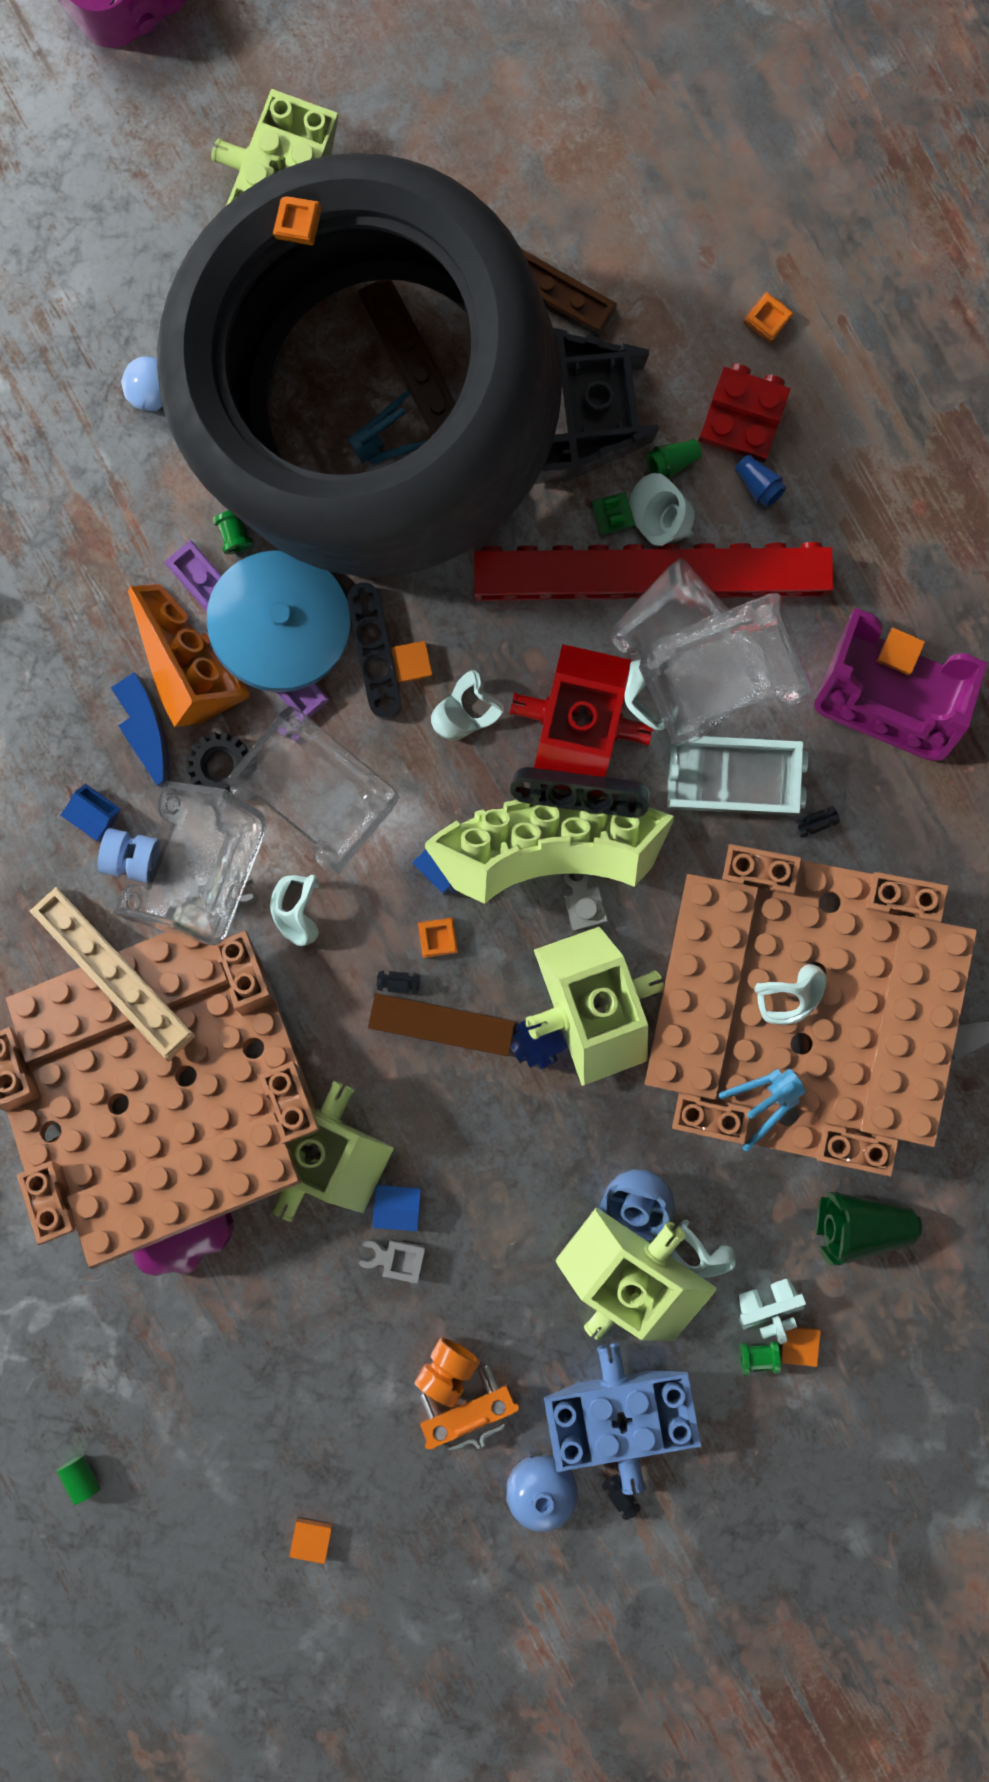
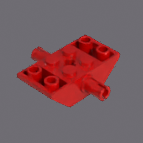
[509,644,653,798]

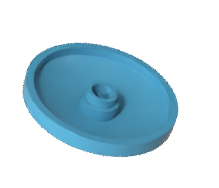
[207,551,350,692]

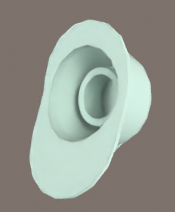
[629,473,695,546]

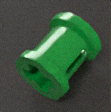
[212,510,254,554]
[739,1341,781,1376]

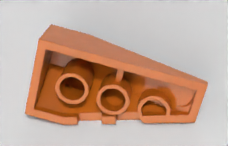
[128,584,250,727]

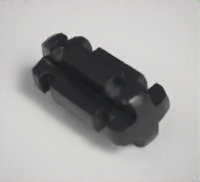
[795,806,840,838]
[377,970,420,994]
[602,1474,641,1520]

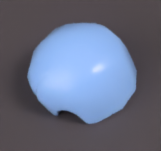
[121,356,163,412]

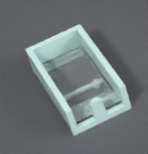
[667,735,808,816]

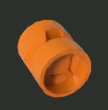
[415,1337,481,1407]

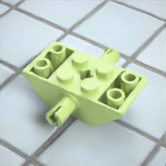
[211,89,339,206]
[526,927,664,1086]
[271,1081,394,1222]
[556,1207,716,1341]

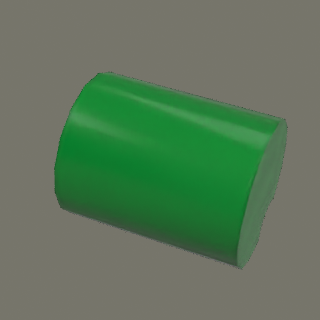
[56,1455,101,1505]

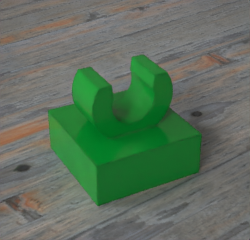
[591,491,635,538]

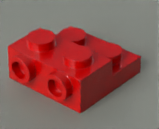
[698,363,791,463]

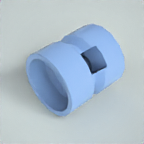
[97,828,160,884]

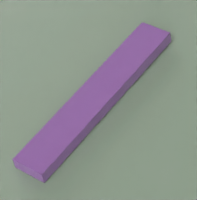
[164,539,330,723]

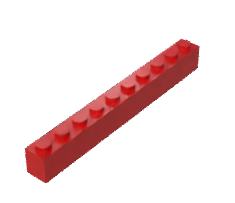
[474,542,833,601]

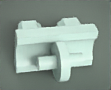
[739,1278,806,1344]

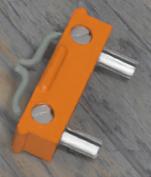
[420,1366,520,1451]

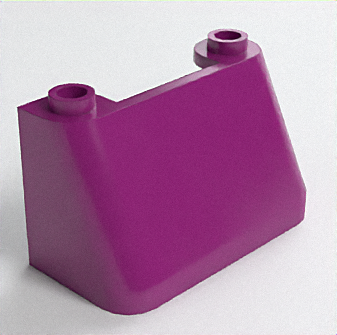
[814,607,987,761]

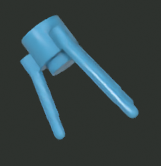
[348,391,427,466]
[719,1069,806,1152]

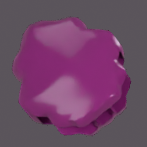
[132,1212,234,1276]

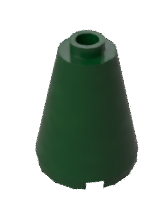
[816,1192,922,1266]

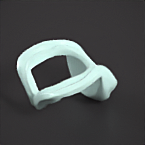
[625,660,678,730]
[431,670,504,740]
[270,875,319,946]
[754,964,827,1025]
[670,1220,737,1279]

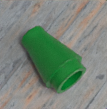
[646,438,702,479]

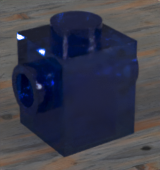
[510,1020,568,1070]

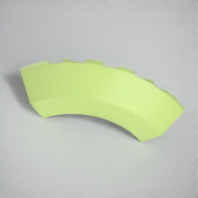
[425,797,674,904]

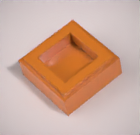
[273,196,322,245]
[743,292,794,344]
[876,627,925,676]
[390,641,433,684]
[418,917,458,958]
[780,1326,820,1367]
[289,1518,333,1564]

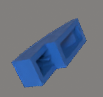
[111,672,169,789]

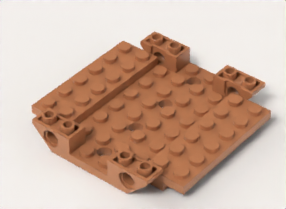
[644,844,977,1177]
[0,917,319,1269]

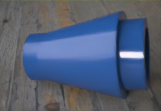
[735,455,787,508]

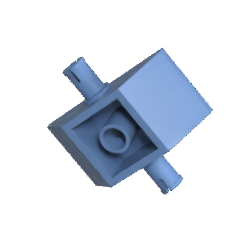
[544,1343,701,1495]

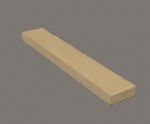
[30,887,196,1062]

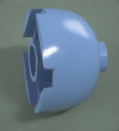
[600,1169,675,1242]
[506,1454,578,1532]

